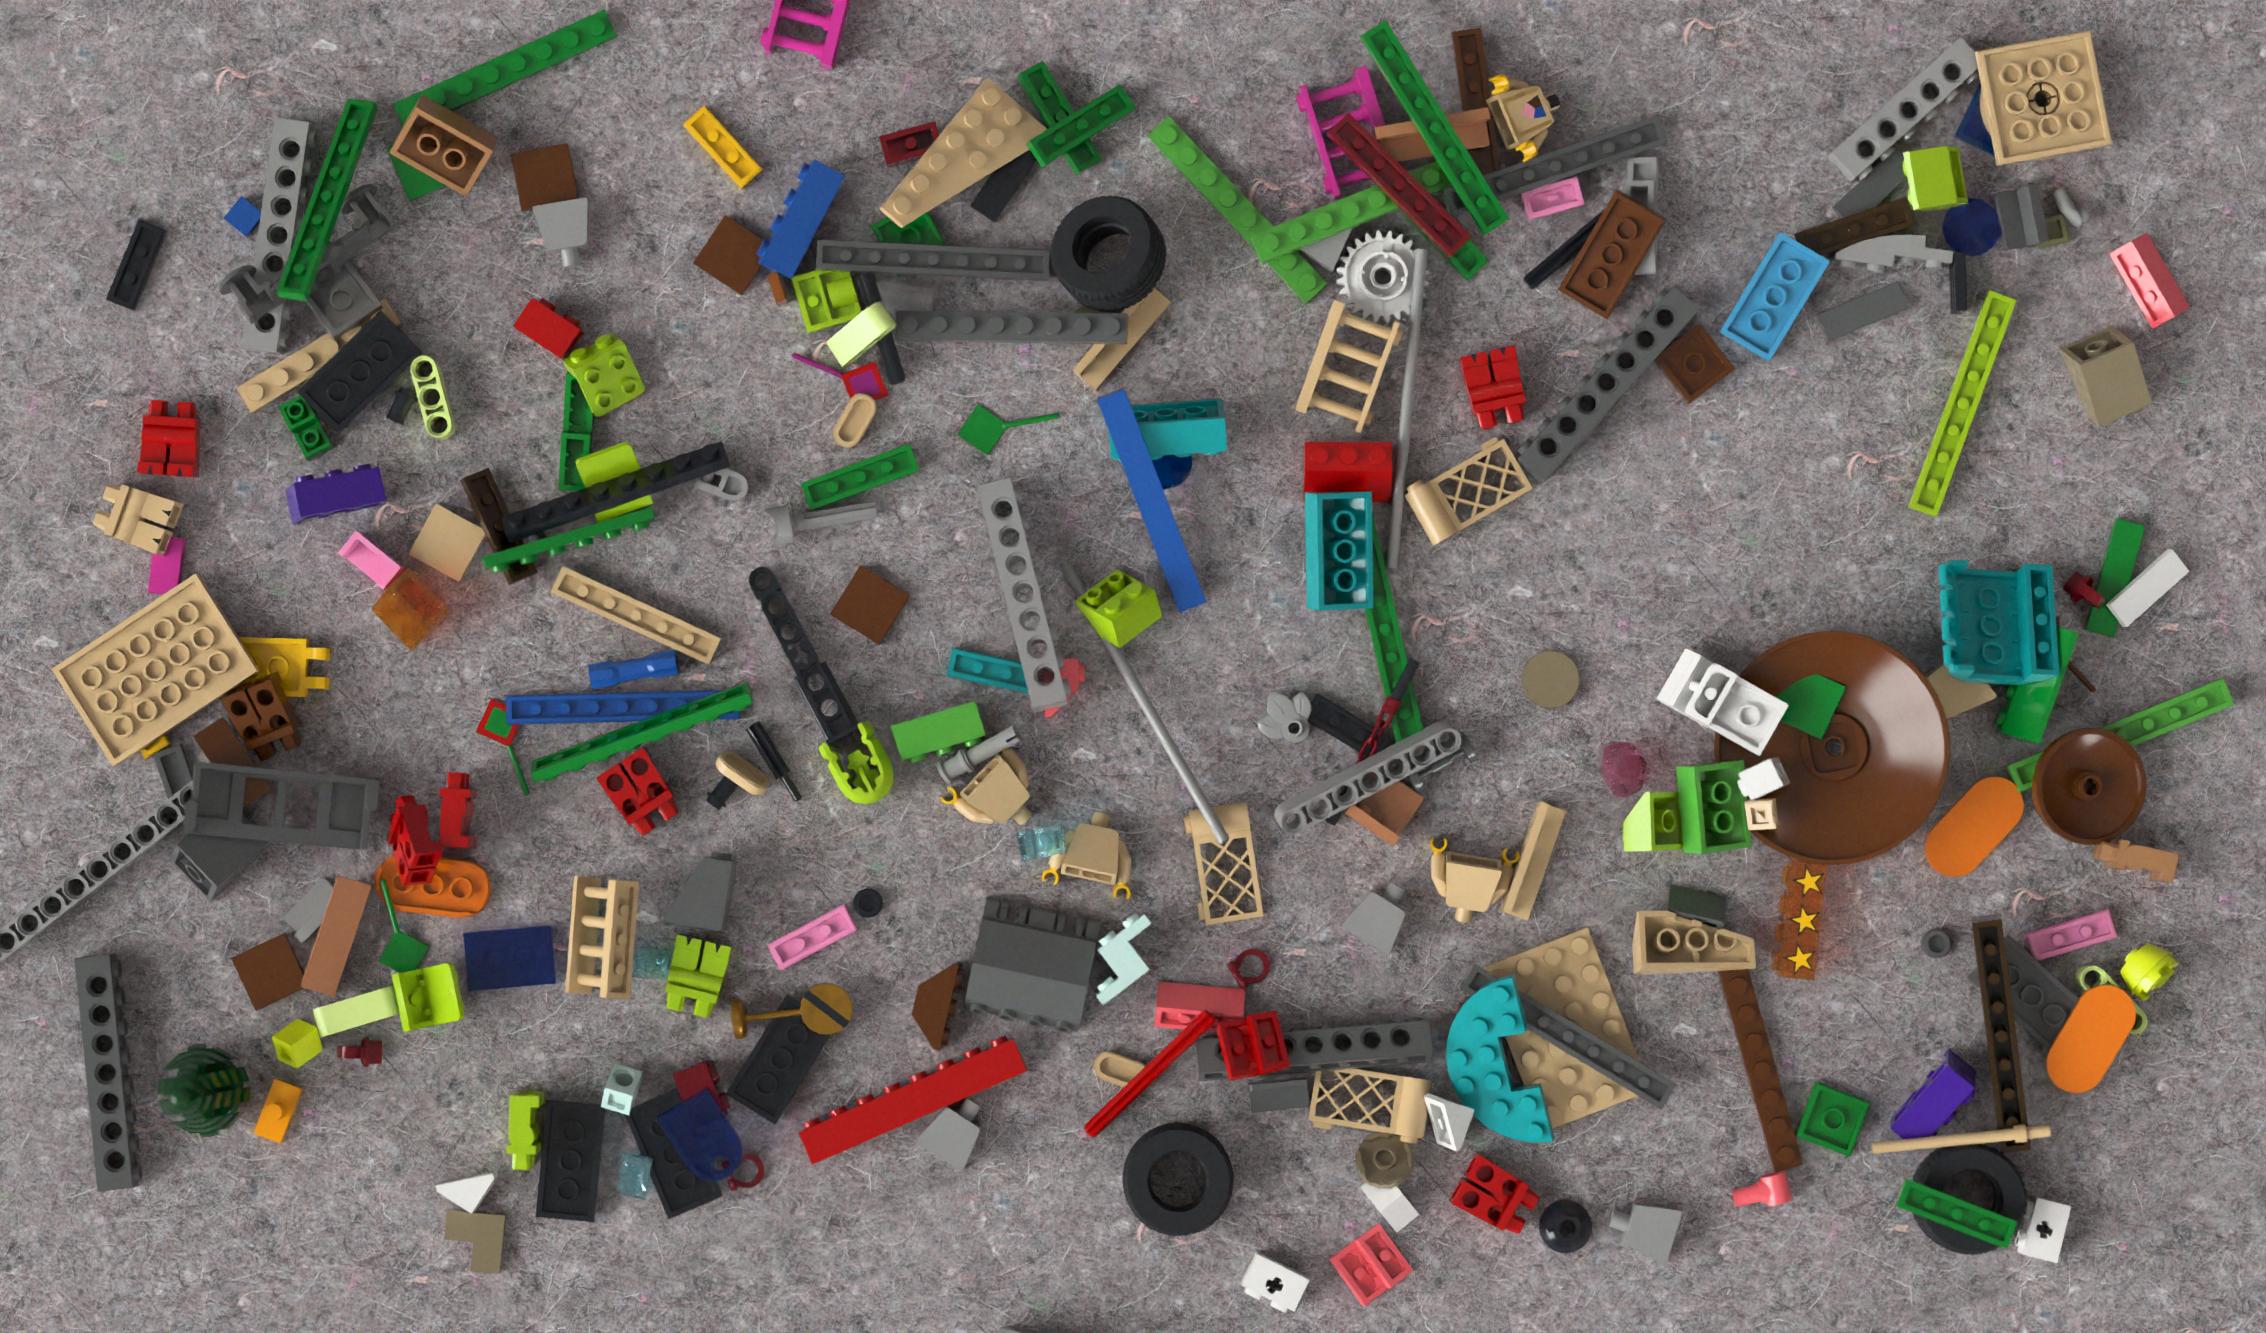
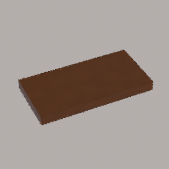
[1558,189,1667,319]

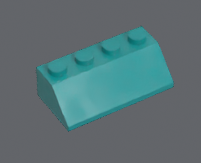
[1108,398,1227,462]
[1305,491,1373,611]

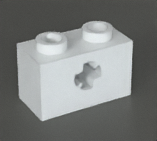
[1737,757,1790,800]
[2015,1195,2071,1263]
[1241,1251,1310,1313]

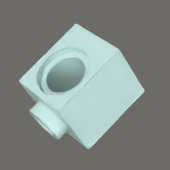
[601,1063,643,1115]

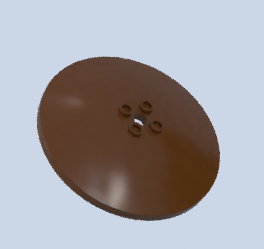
[1714,631,1950,865]

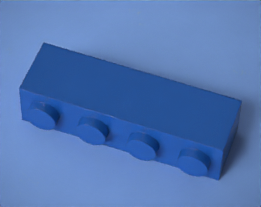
[756,159,845,279]

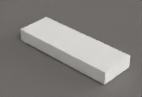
[2106,549,2189,627]

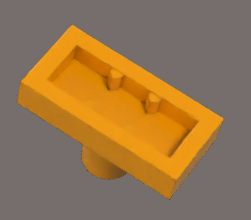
[253,1078,304,1144]

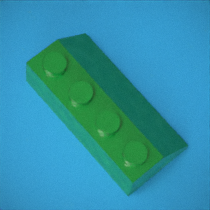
[1994,627,2079,744]

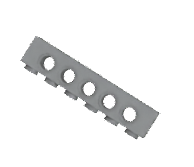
[1828,37,1979,182]

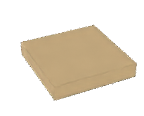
[408,504,486,582]

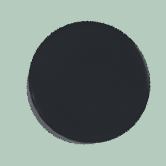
[853,888,883,918]

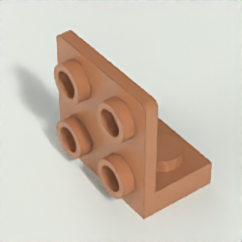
[1344,772,1424,846]

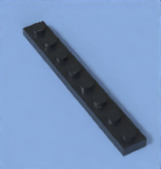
[501,441,731,543]

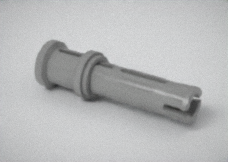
[937,724,1022,785]

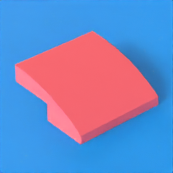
[1329,1223,1414,1307]

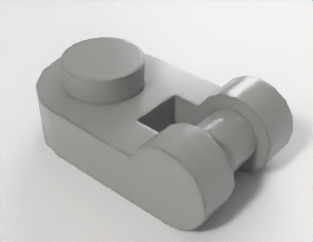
[694,468,749,502]

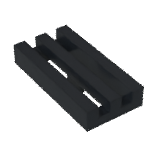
[1949,253,1967,314]

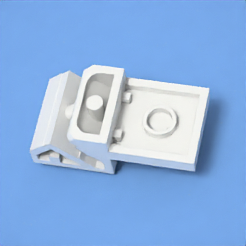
[1656,648,1789,756]

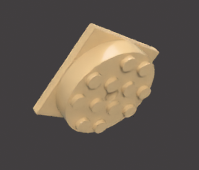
[1975,30,2112,166]

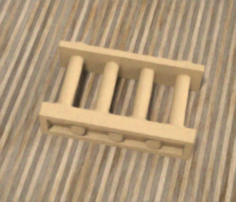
[1295,298,1403,433]
[565,876,639,999]

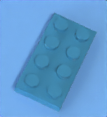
[1719,232,1830,361]

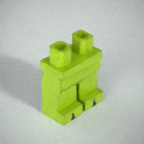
[665,934,734,1018]
[506,1090,546,1170]

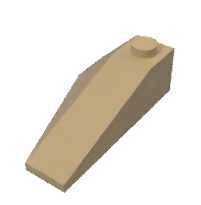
[1632,911,1756,975]

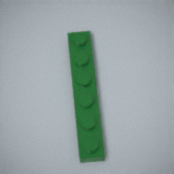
[482,507,655,574]

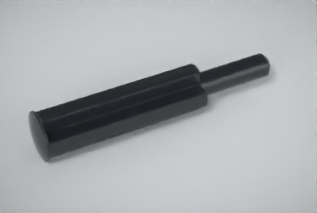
[745,721,802,801]

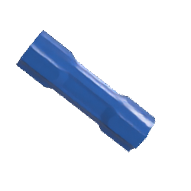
[588,650,679,690]

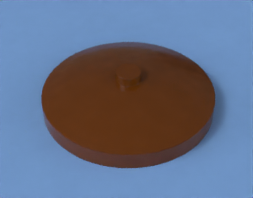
[2032,728,2147,845]

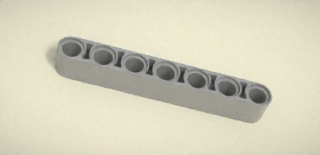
[1274,721,1462,834]

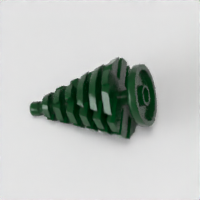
[157,1044,251,1137]

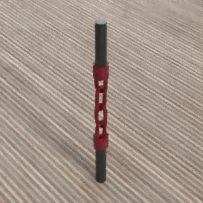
[1325,658,1420,826]

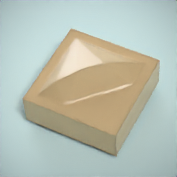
[1744,798,1779,830]

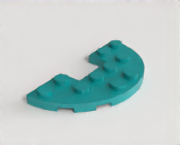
[1446,974,1555,1143]

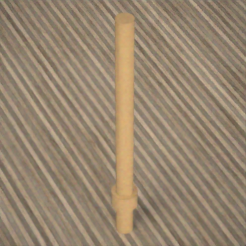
[1871,1124,2051,1154]

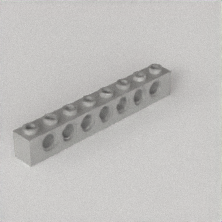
[242,117,317,355]
[977,477,1072,713]

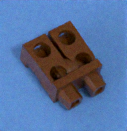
[221,671,302,761]

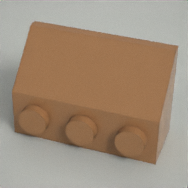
[389,94,498,196]

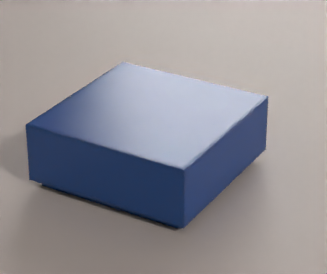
[223,196,261,237]

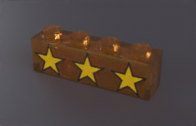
[1771,860,1827,981]

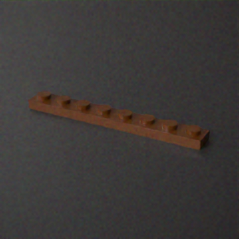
[1717,969,1803,1173]

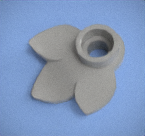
[1257,692,1312,743]

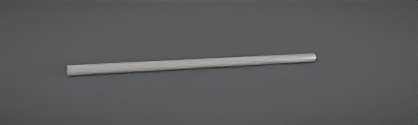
[1386,249,1428,569]
[1061,563,1229,844]

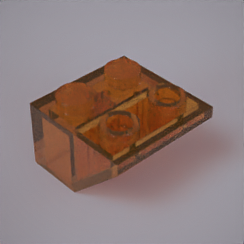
[371,568,454,651]

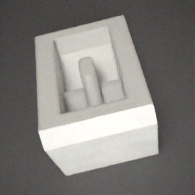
[1424,1093,1475,1152]
[436,1171,498,1214]
[1360,1182,1419,1233]

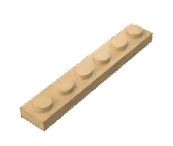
[236,298,402,414]
[551,566,722,665]

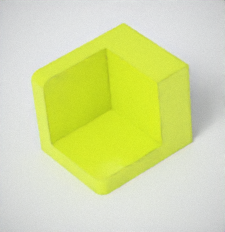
[272,1019,323,1069]

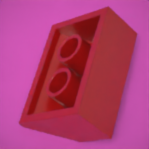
[1303,442,1392,503]

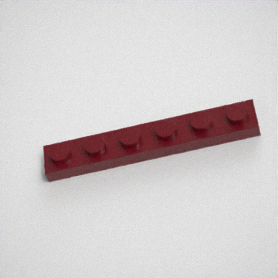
[1327,113,1472,258]

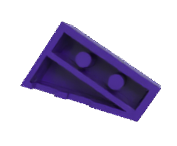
[286,464,387,525]
[1890,1049,1976,1151]

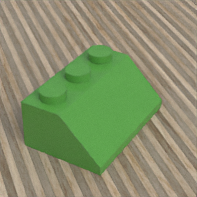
[891,701,987,764]
[1676,760,1752,854]

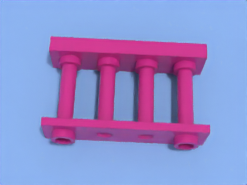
[760,0,850,70]
[1296,66,1385,200]

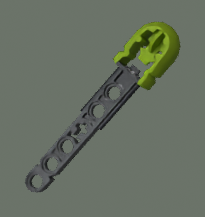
[749,567,894,805]

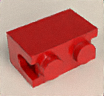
[513,298,584,360]

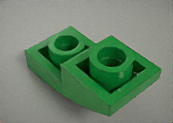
[278,395,334,461]

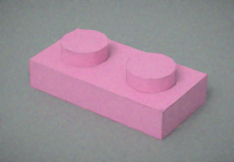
[1520,177,1585,221]

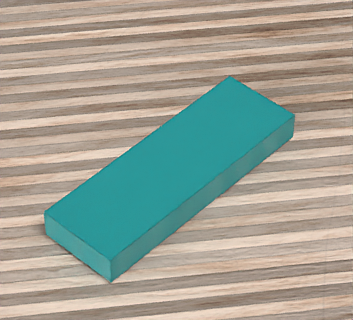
[946,647,1029,694]

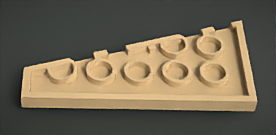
[879,78,1047,228]

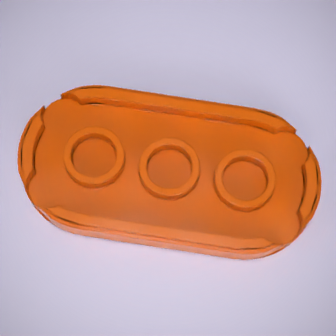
[1925,776,2024,877]
[374,855,491,918]
[2046,984,2136,1093]

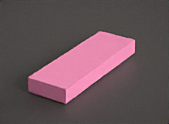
[767,904,858,971]
[2024,909,2118,961]

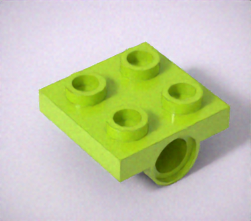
[791,270,862,334]

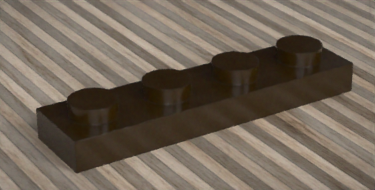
[1794,197,1915,256]
[460,468,538,586]

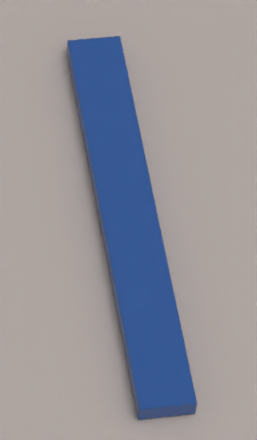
[1097,387,1206,612]
[506,690,740,725]

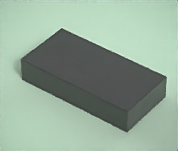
[153,744,193,809]

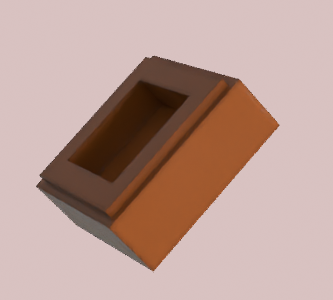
[767,272,789,306]

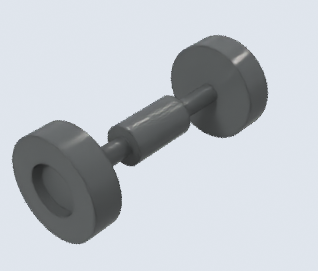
[1407,734,1478,794]

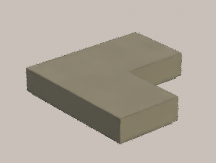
[444,1209,506,1274]

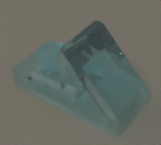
[1017,824,1067,861]
[632,947,671,980]

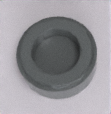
[1920,929,1951,958]

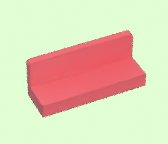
[2109,233,2189,329]
[1154,982,1245,1032]

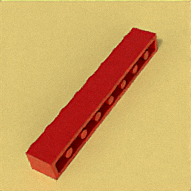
[798,1035,1028,1165]

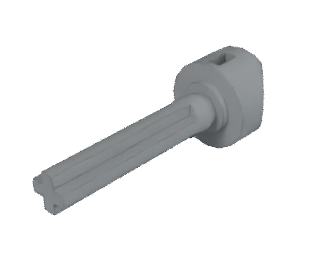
[764,501,877,547]

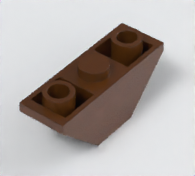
[912,963,964,1051]

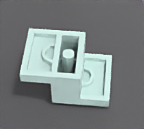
[1096,912,1152,1005]

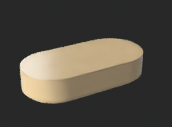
[833,393,877,447]
[715,751,770,796]
[1094,1051,1146,1087]

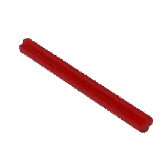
[1084,1010,1215,1138]

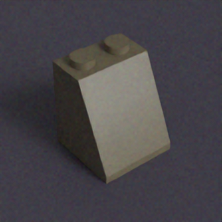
[2059,326,2152,426]

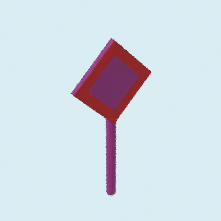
[792,353,888,401]

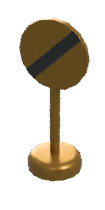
[731,983,853,1040]

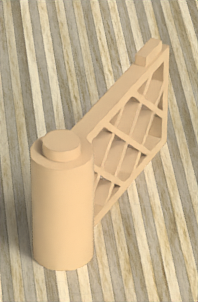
[1405,437,1533,546]
[1184,802,1263,925]
[1308,1068,1433,1144]

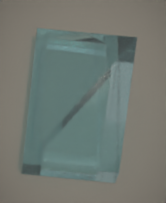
[617,1149,653,1200]

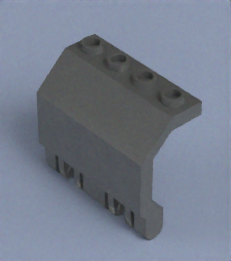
[964,896,1101,1033]

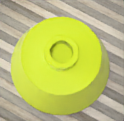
[2120,943,2179,1001]

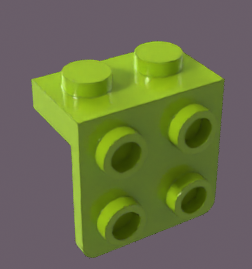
[562,333,645,417]
[576,442,653,523]
[392,962,465,1032]

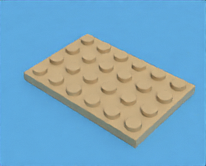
[51,573,260,767]
[1482,927,1640,1128]

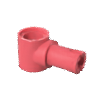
[1732,1171,1793,1207]

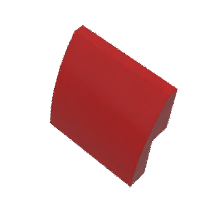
[1216,1011,1290,1081]

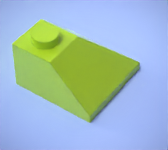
[1623,791,1683,852]

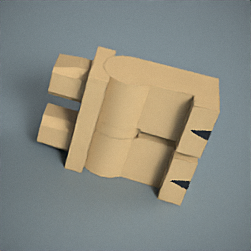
[93,484,184,557]

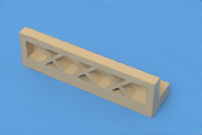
[1073,287,1171,391]
[1499,801,1566,921]

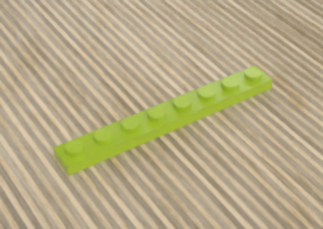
[1908,290,2017,518]

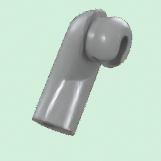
[2052,188,2089,226]

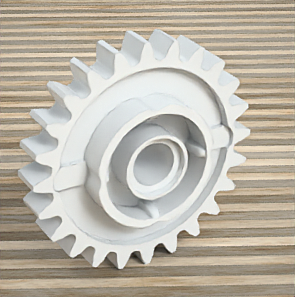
[1336,230,1429,324]

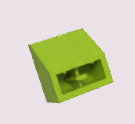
[1902,146,1968,211]
[1075,569,1162,648]

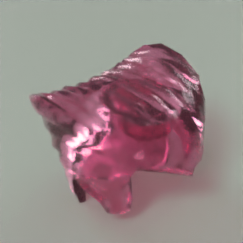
[1600,742,1647,798]

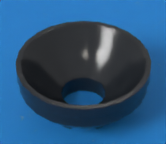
[1539,1200,1592,1253]

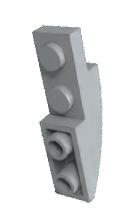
[1625,157,1659,275]
[1831,234,1953,273]

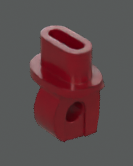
[2063,572,2106,609]
[337,1037,382,1067]

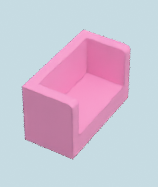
[338,531,406,591]

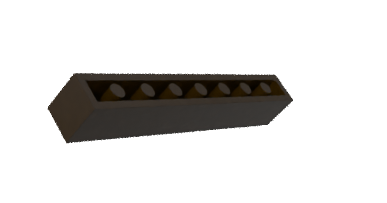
[1971,914,2031,1153]

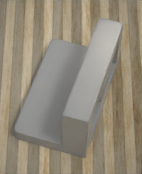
[283,878,334,943]

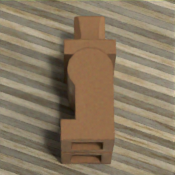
[2092,839,2179,883]

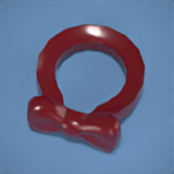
[1227,949,1270,989]
[722,1153,764,1191]

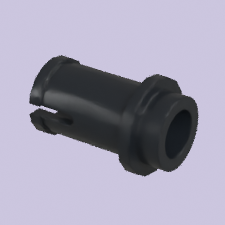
[386,386,417,425]
[706,776,738,811]

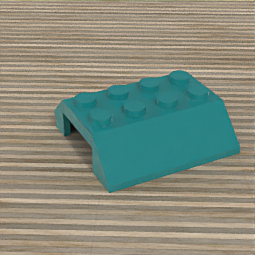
[1938,559,2060,685]

